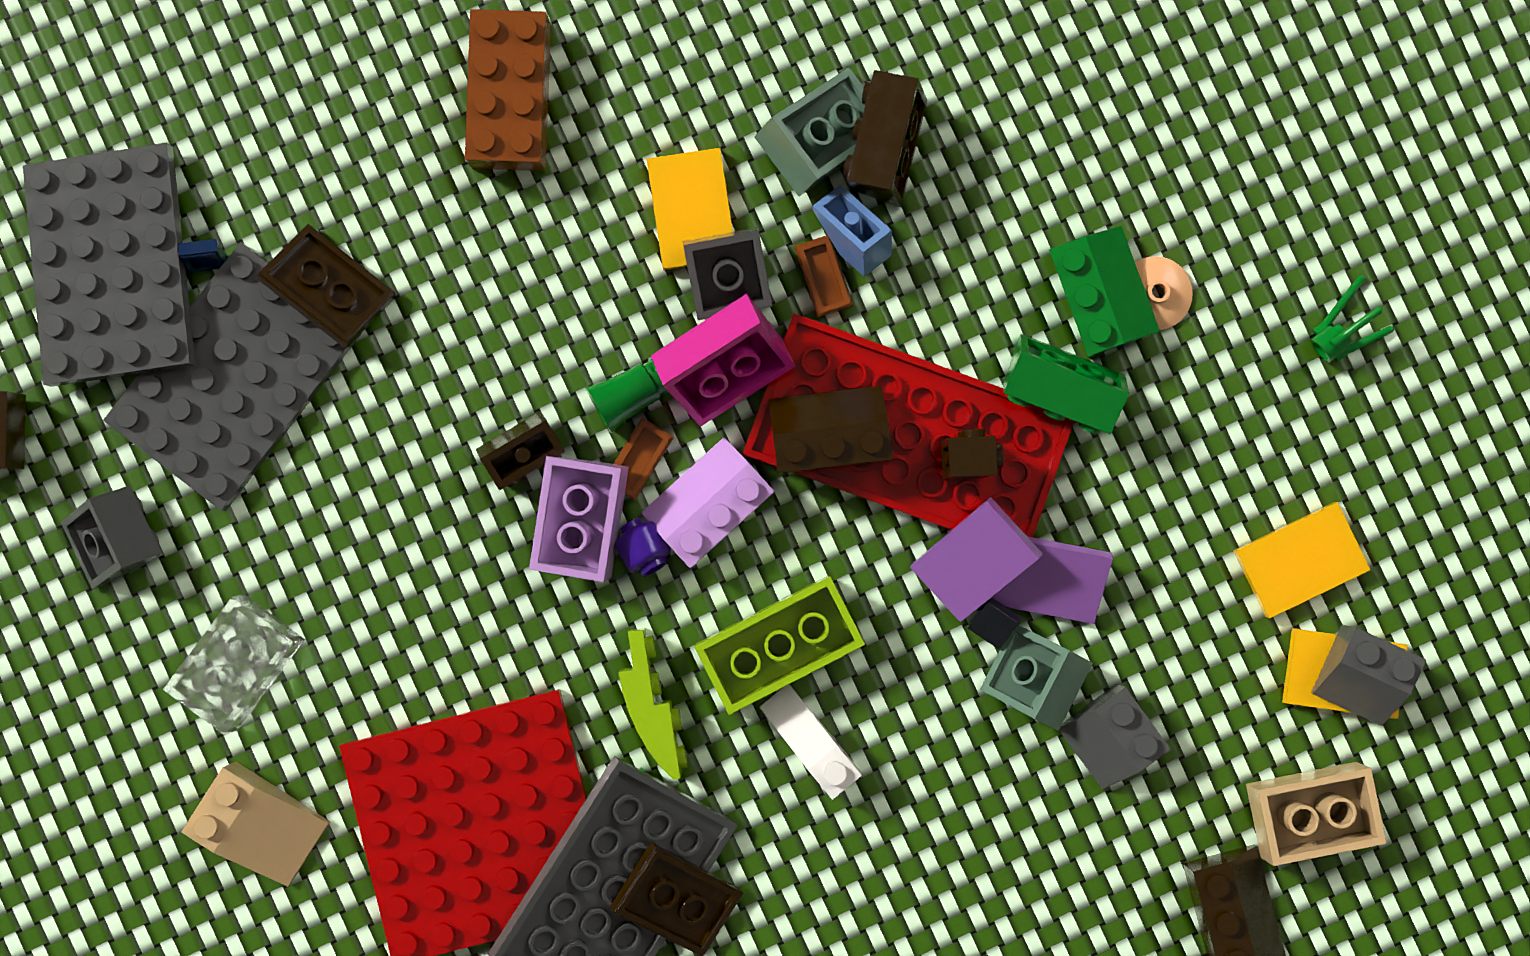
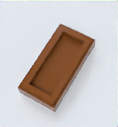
[794,235,853,318]
[613,418,674,501]

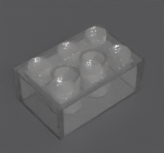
[163,595,305,735]

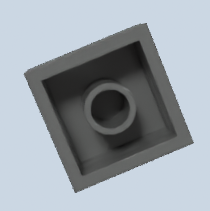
[683,227,772,320]

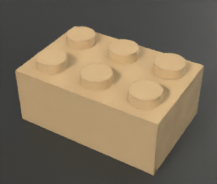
[1246,762,1387,866]

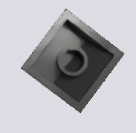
[61,485,162,590]
[1311,625,1426,726]
[1059,684,1171,789]

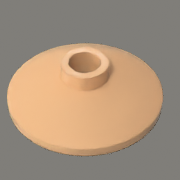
[1135,256,1193,330]

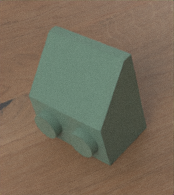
[980,625,1093,731]

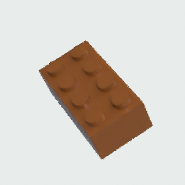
[465,9,551,171]

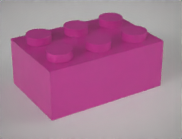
[651,294,796,427]

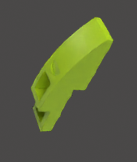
[618,628,688,780]

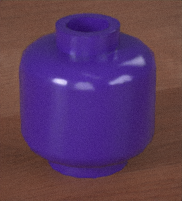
[615,518,671,577]

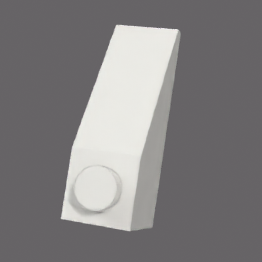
[759,684,862,800]

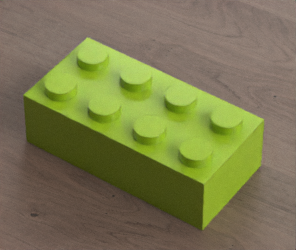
[694,575,865,715]

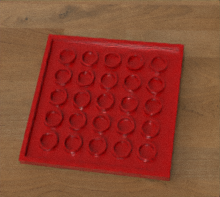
[339,689,587,956]

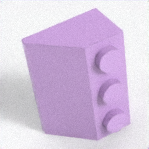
[641,437,775,568]
[529,456,629,582]

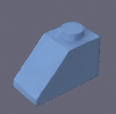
[813,185,892,277]

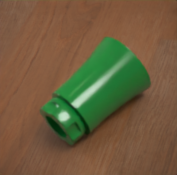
[585,359,668,433]

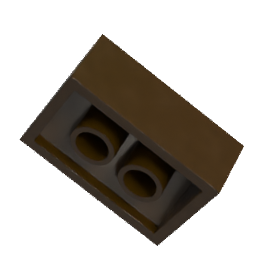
[844,70,928,207]
[769,386,893,474]
[1182,844,1286,956]

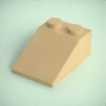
[181,761,330,887]

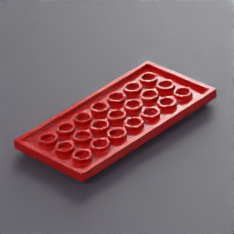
[743,313,1074,537]

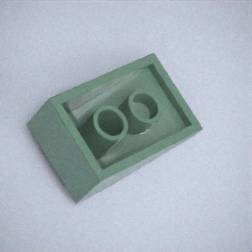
[754,68,865,197]

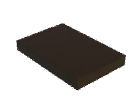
[257,224,396,349]
[610,842,743,956]

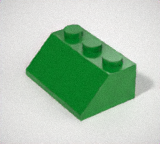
[1049,226,1160,358]
[1003,334,1129,435]

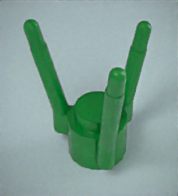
[1310,275,1394,363]

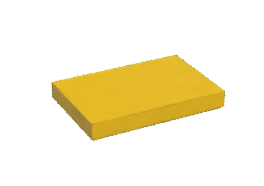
[646,148,733,271]
[1233,502,1370,619]
[1282,628,1408,719]

